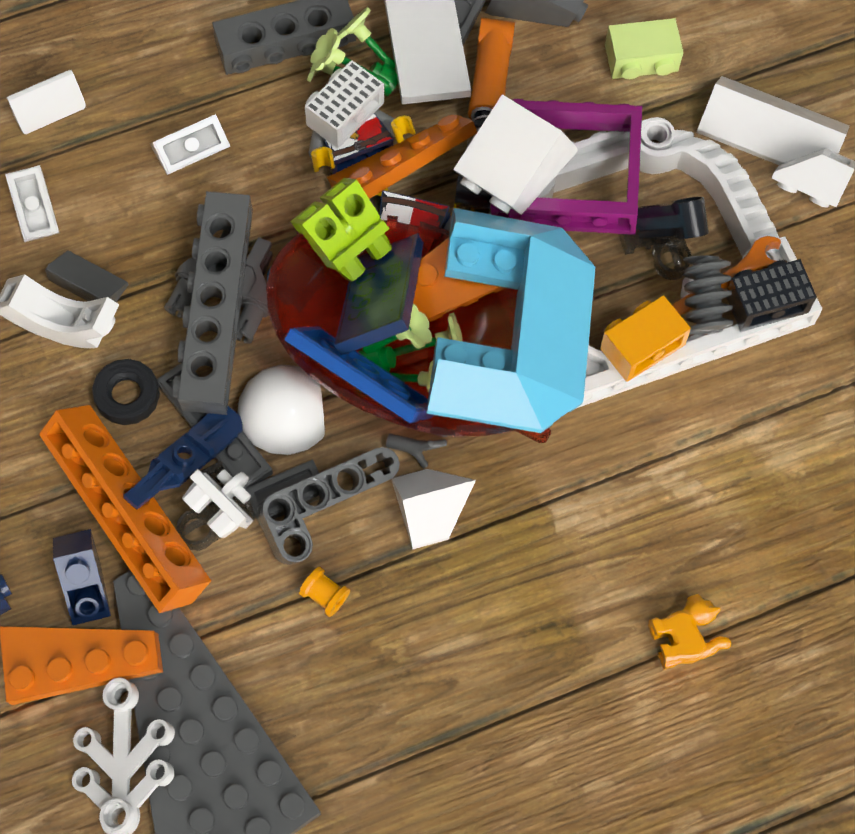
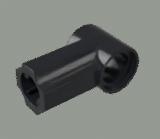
[636,197,709,239]

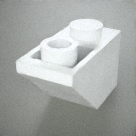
[772,148,855,208]

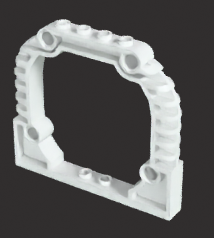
[489,117,822,408]

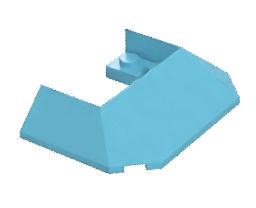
[426,208,596,433]

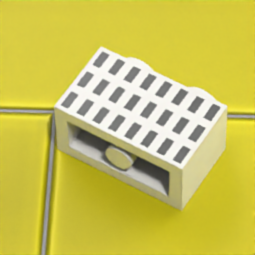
[305,60,384,148]

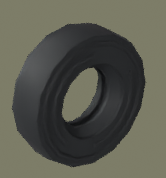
[92,359,160,425]

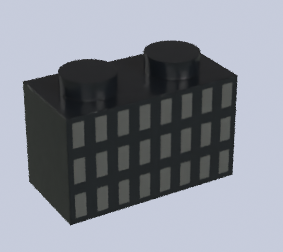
[726,259,817,332]

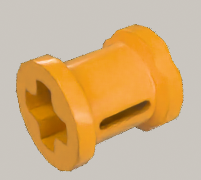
[299,567,350,617]

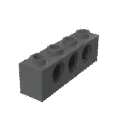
[212,0,356,75]

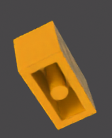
[600,295,691,382]

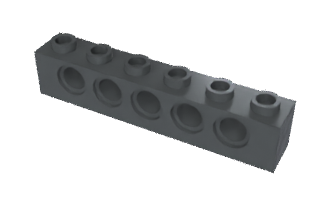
[173,191,253,415]

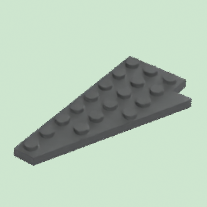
[113,570,321,834]

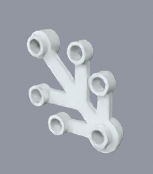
[72,678,175,834]

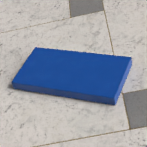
[284,326,434,423]

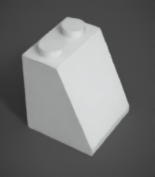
[453,94,578,215]

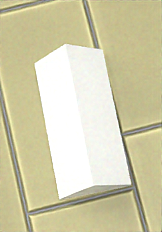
[696,76,849,165]

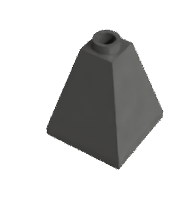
[485,0,588,27]

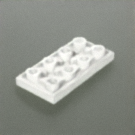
[384,0,471,104]

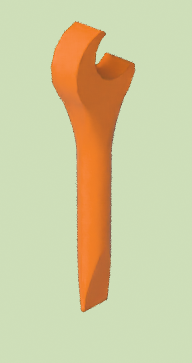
[672,236,781,316]

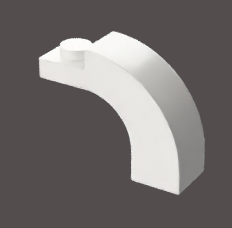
[0,274,119,348]

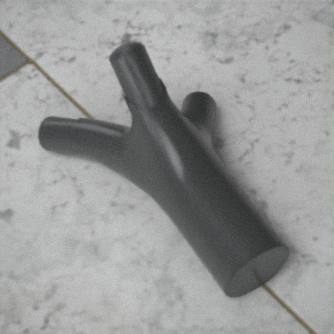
[386,433,447,469]

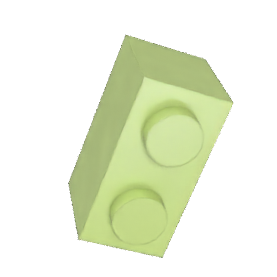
[605,18,683,79]

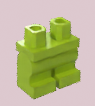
[290,178,392,281]

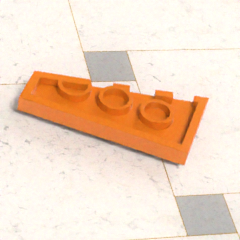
[327,115,477,199]
[413,238,506,322]
[0,626,163,705]

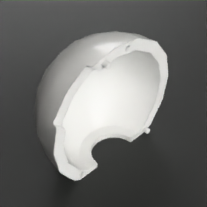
[238,365,325,455]

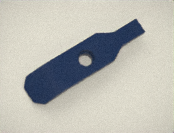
[123,406,243,510]

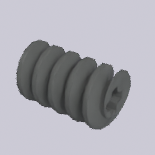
[683,255,733,335]

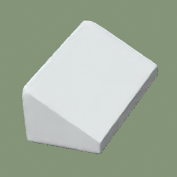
[7,70,86,134]
[150,114,230,175]

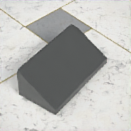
[45,250,129,302]

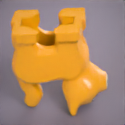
[648,594,731,670]

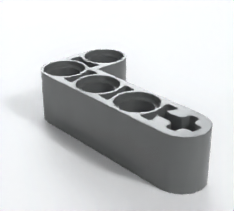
[257,447,400,565]

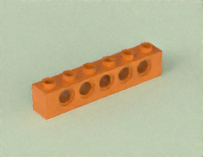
[39,405,211,613]

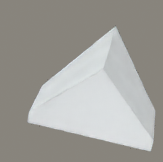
[392,469,476,549]

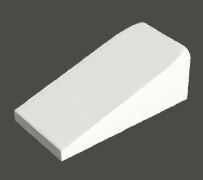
[5,165,59,242]

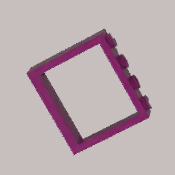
[491,99,642,234]

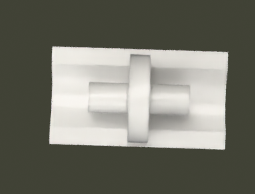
[182,469,254,538]

